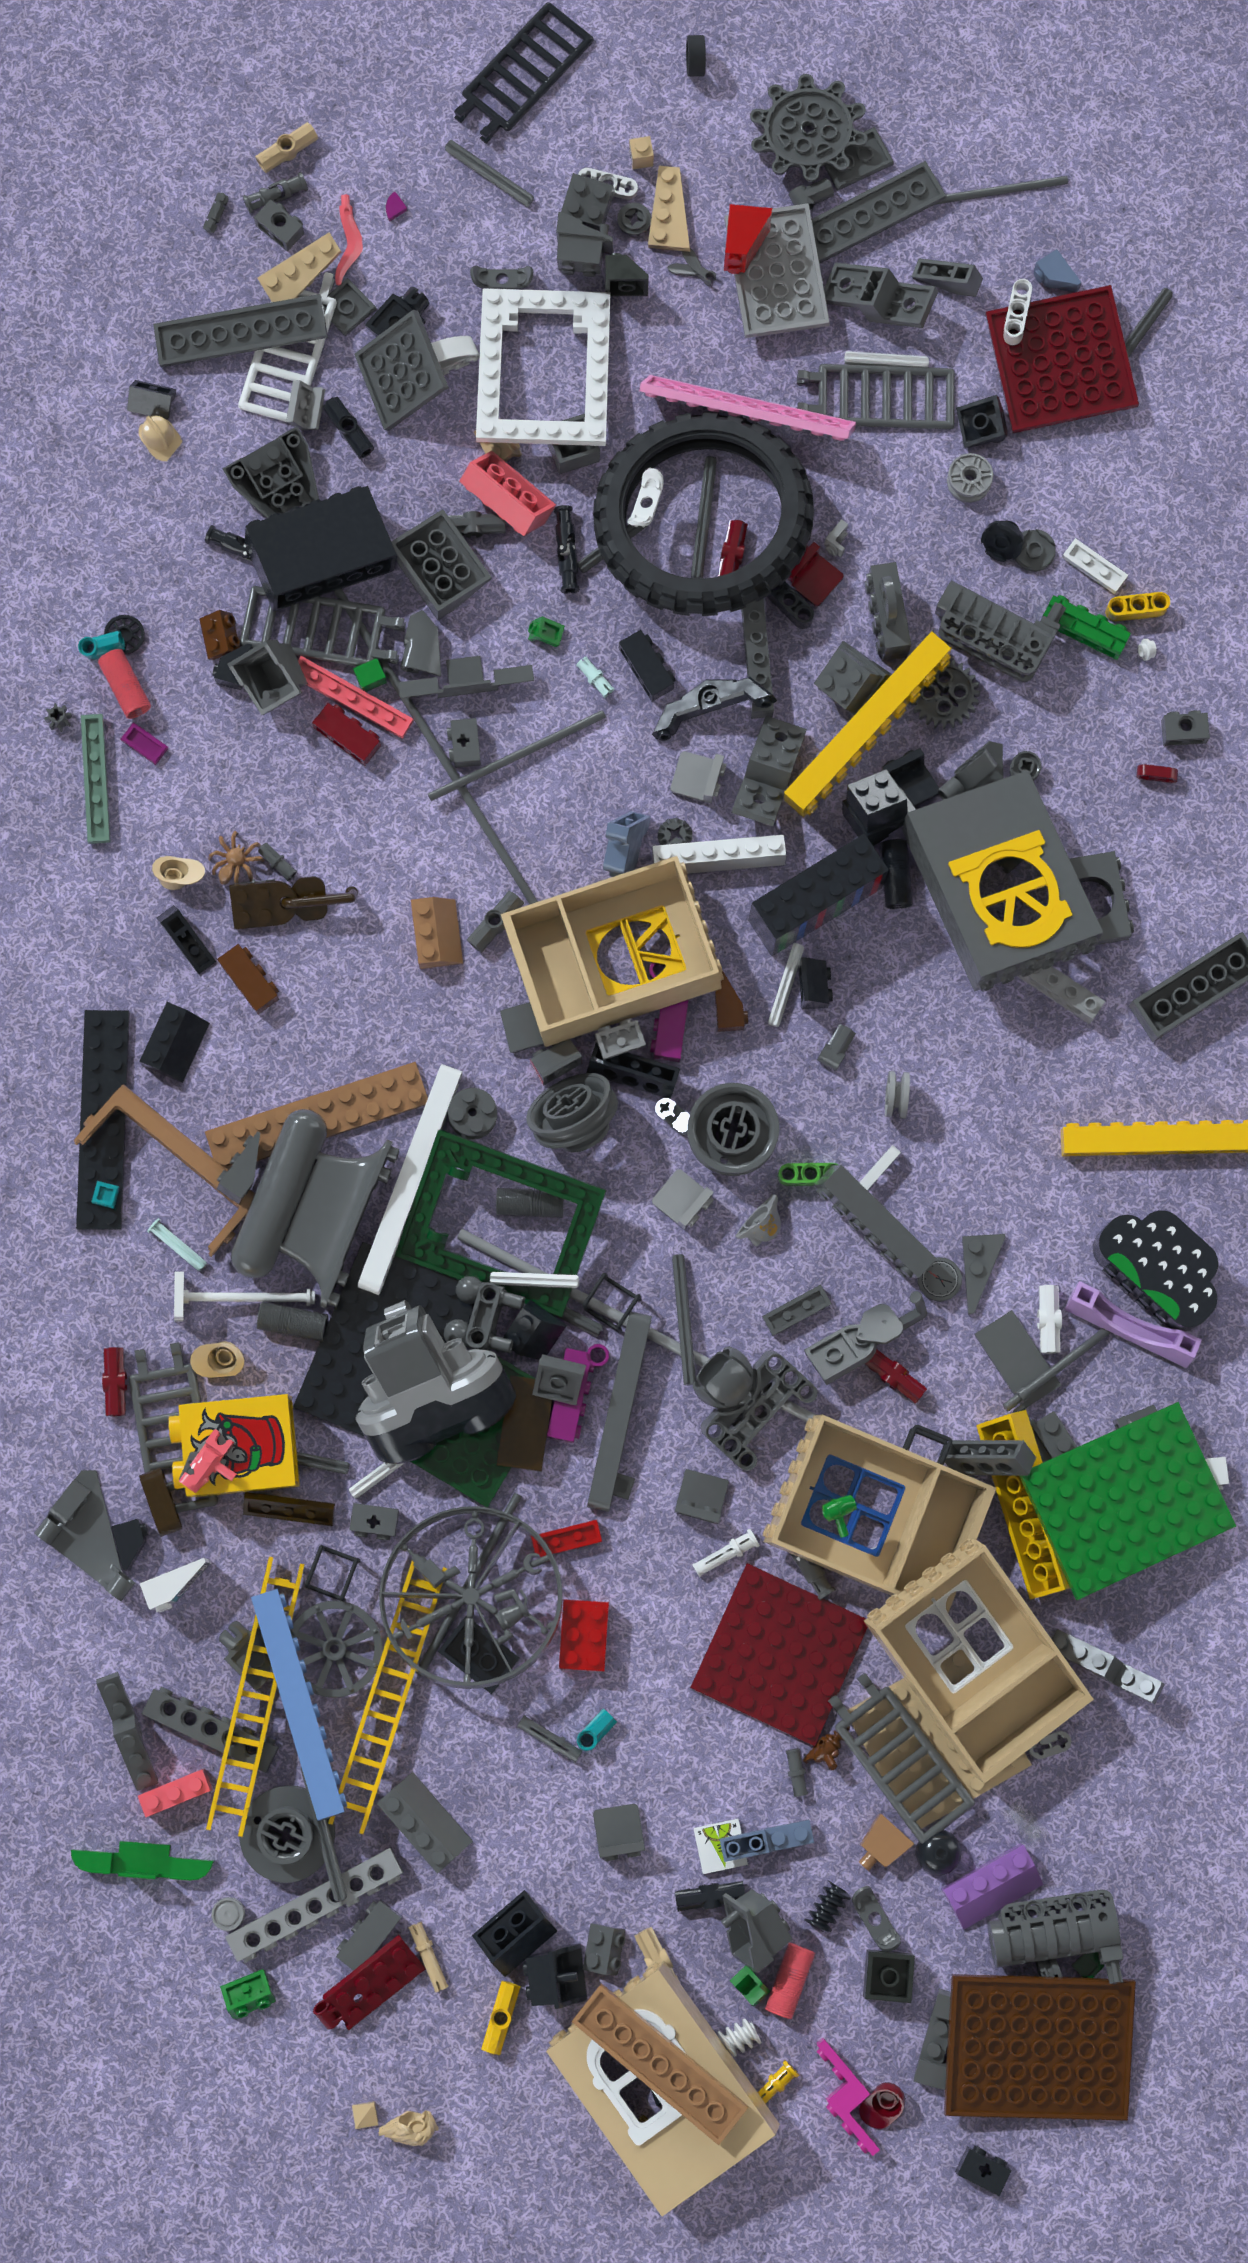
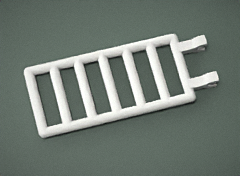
[238,272,337,422]

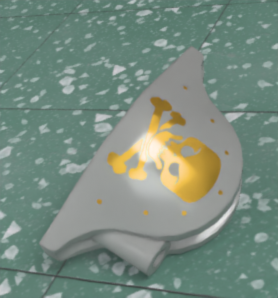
[735,1194,781,1246]

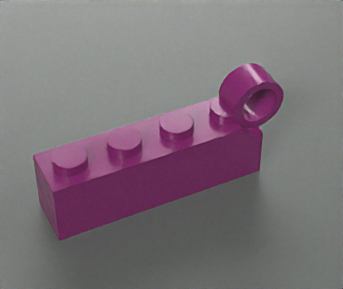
[649,962,689,1062]
[547,1344,609,1443]

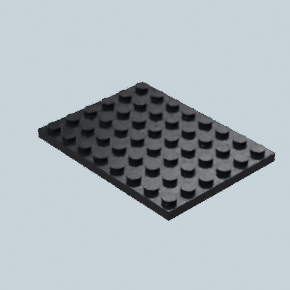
[293,1242,475,1437]

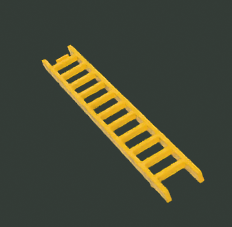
[206,1556,305,1837]
[328,1561,447,1834]

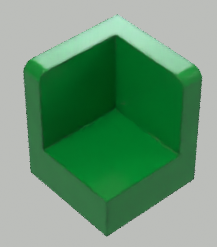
[353,659,387,692]
[729,1965,771,2007]

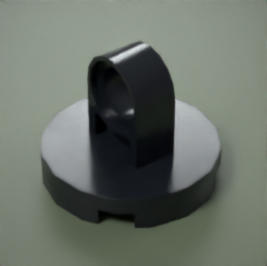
[981,520,1025,562]

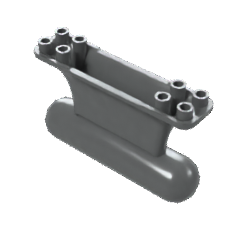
[231,1109,400,1309]

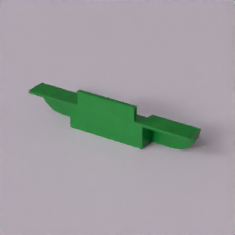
[71,1841,215,1881]

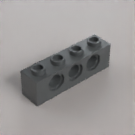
[945,1440,1036,1476]

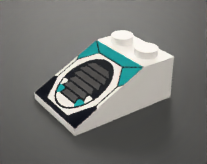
[140,1558,211,1613]

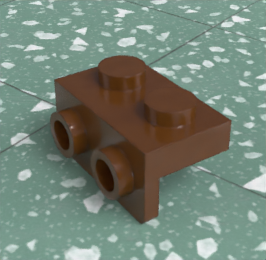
[199,610,240,660]

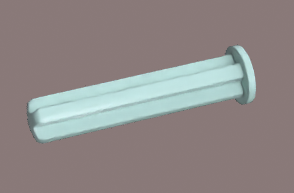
[147,1218,207,1271]

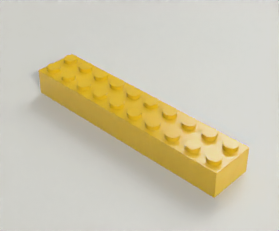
[784,631,951,818]

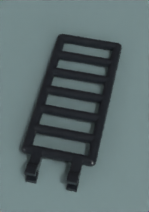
[454,2,594,144]

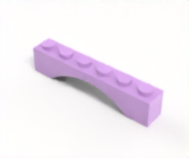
[1064,1281,1202,1368]

